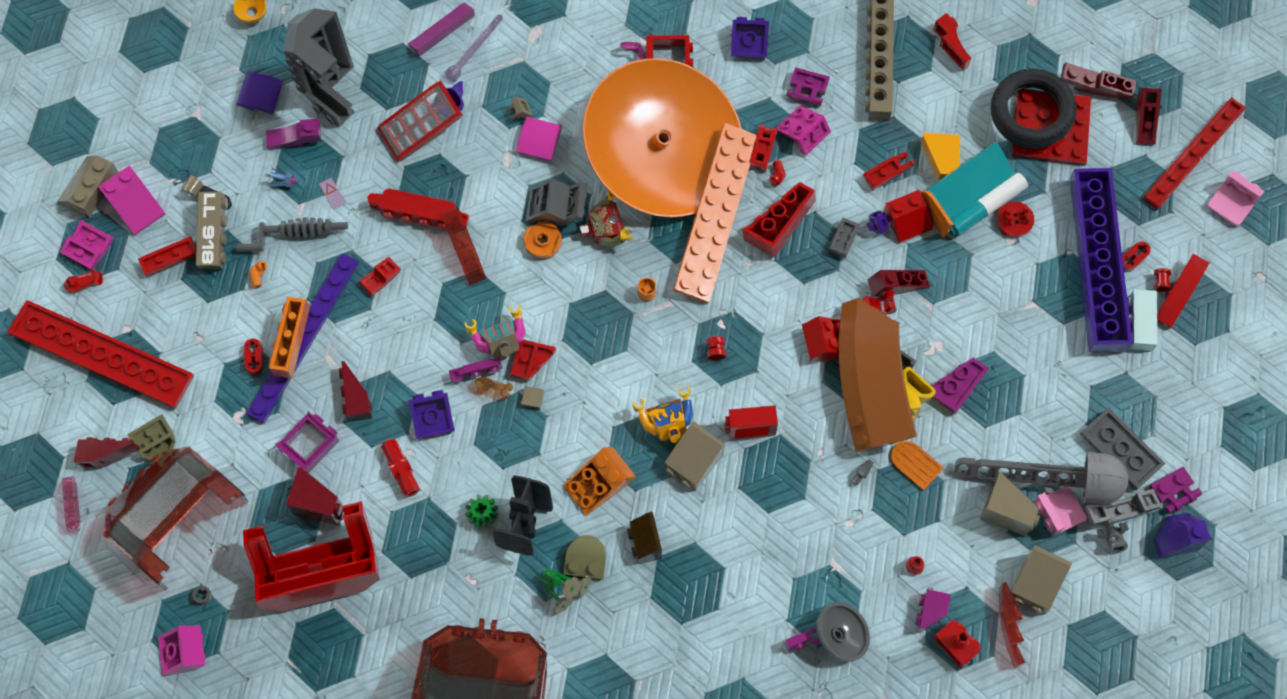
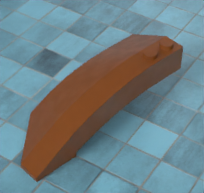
[839,298,917,452]

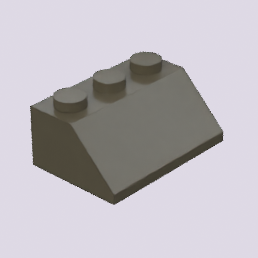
[57,155,119,218]

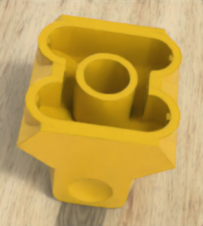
[903,367,936,420]

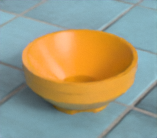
[233,0,267,24]

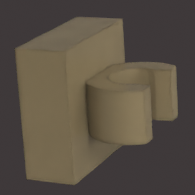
[508,96,533,120]

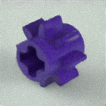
[866,211,891,234]

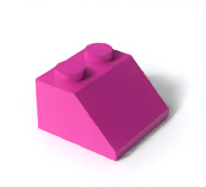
[158,626,205,676]

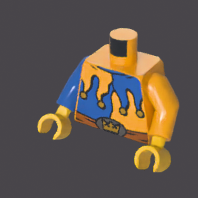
[632,385,694,443]

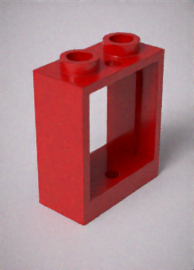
[646,35,693,67]
[724,405,778,440]

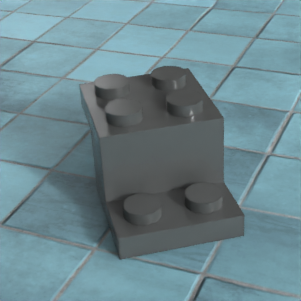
[525,178,587,227]

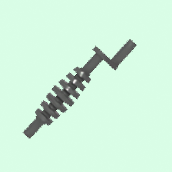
[237,217,349,252]

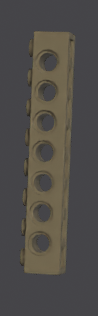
[865,0,894,120]

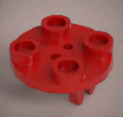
[997,201,1034,237]

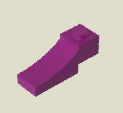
[266,118,321,150]

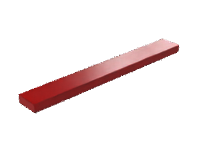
[1143,97,1246,210]

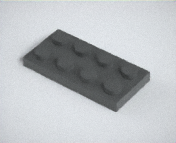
[1080,407,1166,491]

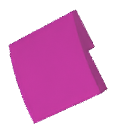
[516,117,562,161]
[60,220,114,269]

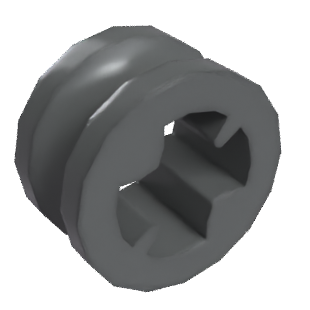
[192,586,212,606]

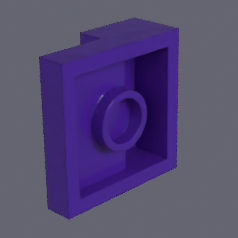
[731,17,769,58]
[409,389,455,439]

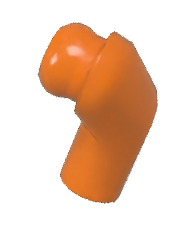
[249,261,267,289]

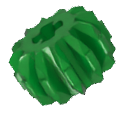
[465,495,499,528]

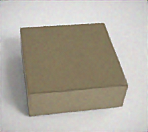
[521,386,544,410]

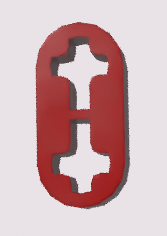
[1122,241,1151,272]
[244,338,264,375]

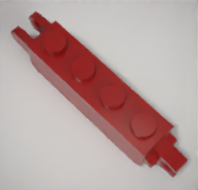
[367,188,469,230]

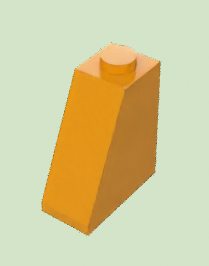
[921,132,960,181]

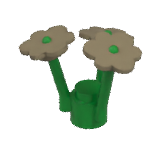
[540,568,591,615]

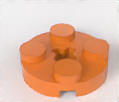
[524,221,562,259]

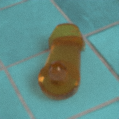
[475,377,513,398]

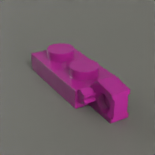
[449,357,503,383]

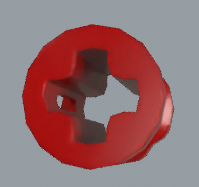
[1153,268,1171,292]

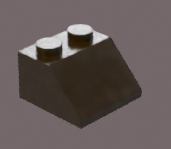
[627,511,662,564]

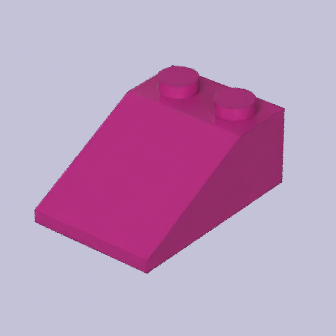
[98,165,166,235]

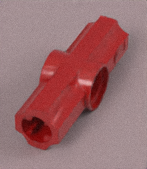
[381,439,421,497]

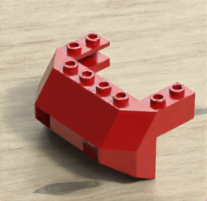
[243,501,380,611]

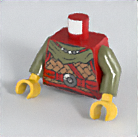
[580,191,633,248]

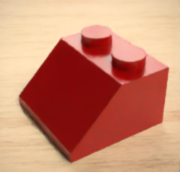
[883,190,933,244]

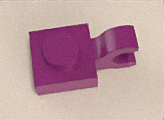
[784,628,820,652]

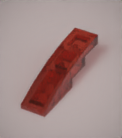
[440,206,487,285]
[999,582,1025,669]

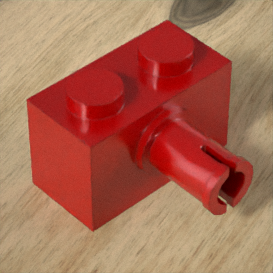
[933,619,982,669]

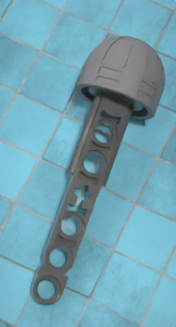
[955,452,1128,505]

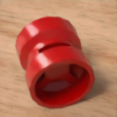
[706,336,726,361]

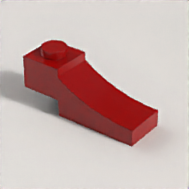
[933,13,972,71]

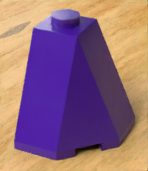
[1154,513,1211,559]

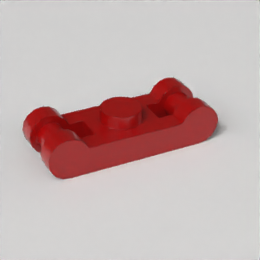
[749,125,778,171]

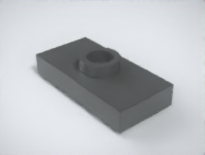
[828,218,860,259]

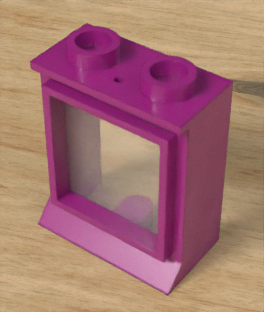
[275,411,339,473]

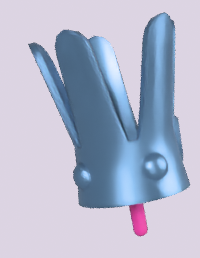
[269,168,298,187]

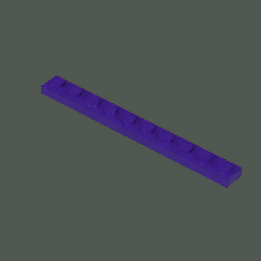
[246,253,359,424]

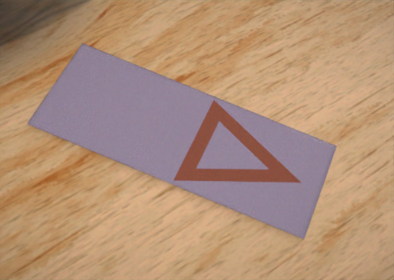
[319,178,346,209]

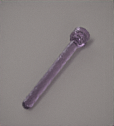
[444,14,503,82]

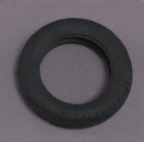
[990,69,1077,149]

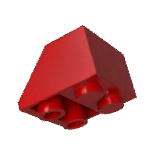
[802,316,840,362]

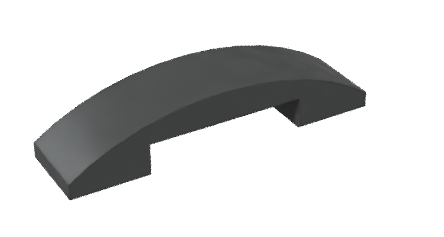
[1085,489,1162,525]

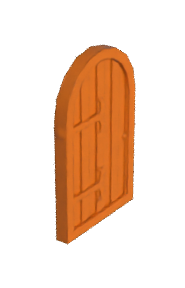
[921,190,953,238]
[891,441,944,491]

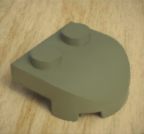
[127,414,175,461]
[564,535,607,579]

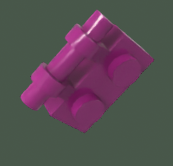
[786,67,830,106]
[1149,466,1202,514]

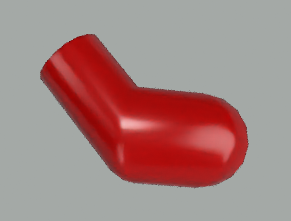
[769,160,786,186]

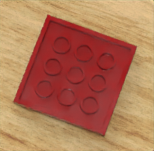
[1012,89,1091,166]

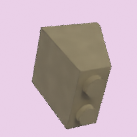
[664,421,725,491]
[980,473,1040,536]
[1008,545,1072,614]

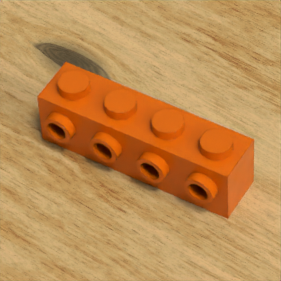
[269,297,310,379]

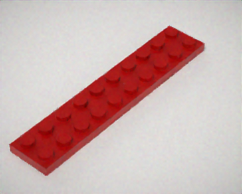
[7,300,194,409]

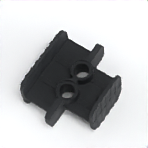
[493,475,553,556]

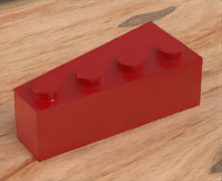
[742,182,816,258]

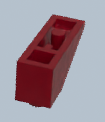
[1136,87,1162,144]

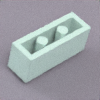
[1127,289,1158,351]

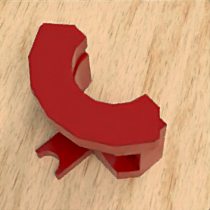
[862,290,897,316]

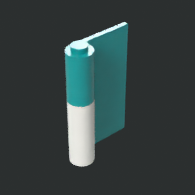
[926,141,1028,237]

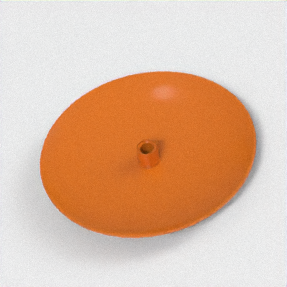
[583,58,742,218]

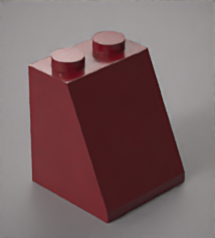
[286,467,345,526]

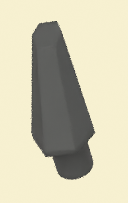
[852,459,874,486]

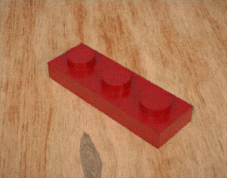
[138,236,197,277]

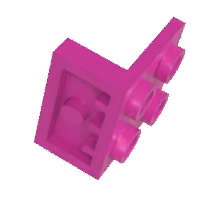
[776,106,831,155]

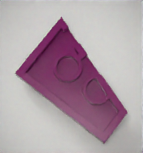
[932,357,989,414]

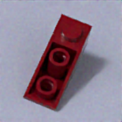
[867,270,930,297]
[339,361,373,421]
[73,437,140,468]

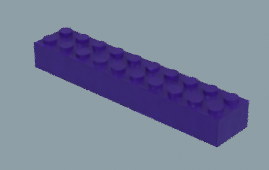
[1070,168,1133,352]

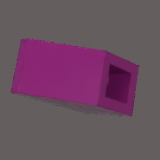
[915,589,951,633]

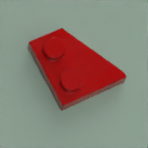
[510,340,557,381]

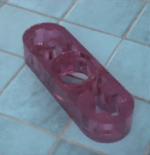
[62,476,81,533]

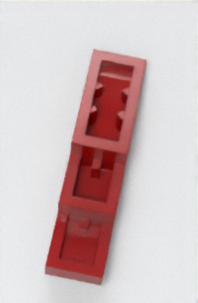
[1157,254,1210,328]

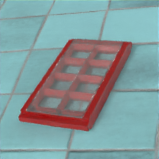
[377,80,463,162]

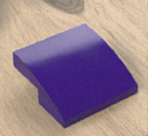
[236,72,283,115]

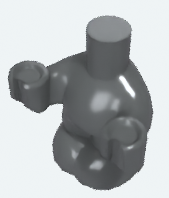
[1097,522,1129,554]

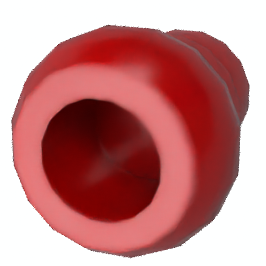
[906,556,925,575]

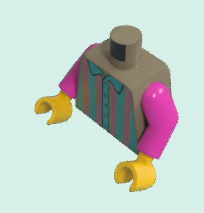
[465,304,526,358]

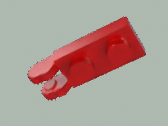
[863,151,915,190]

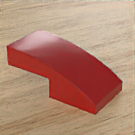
[359,257,401,297]

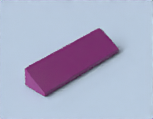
[408,2,475,57]

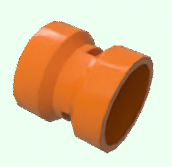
[638,277,656,302]

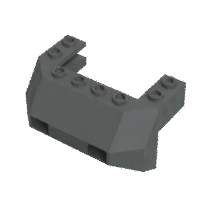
[283,8,355,127]

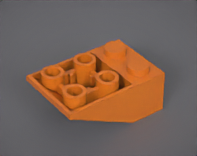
[563,447,636,516]

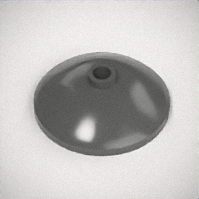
[817,602,870,662]

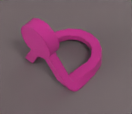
[620,42,643,60]

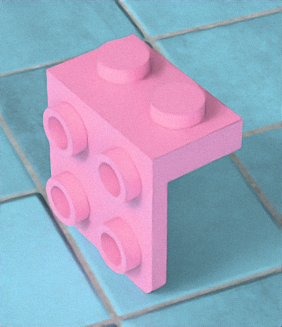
[1207,170,1264,226]
[1034,487,1087,536]

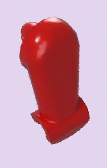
[64,270,103,293]

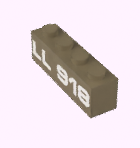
[196,192,228,269]

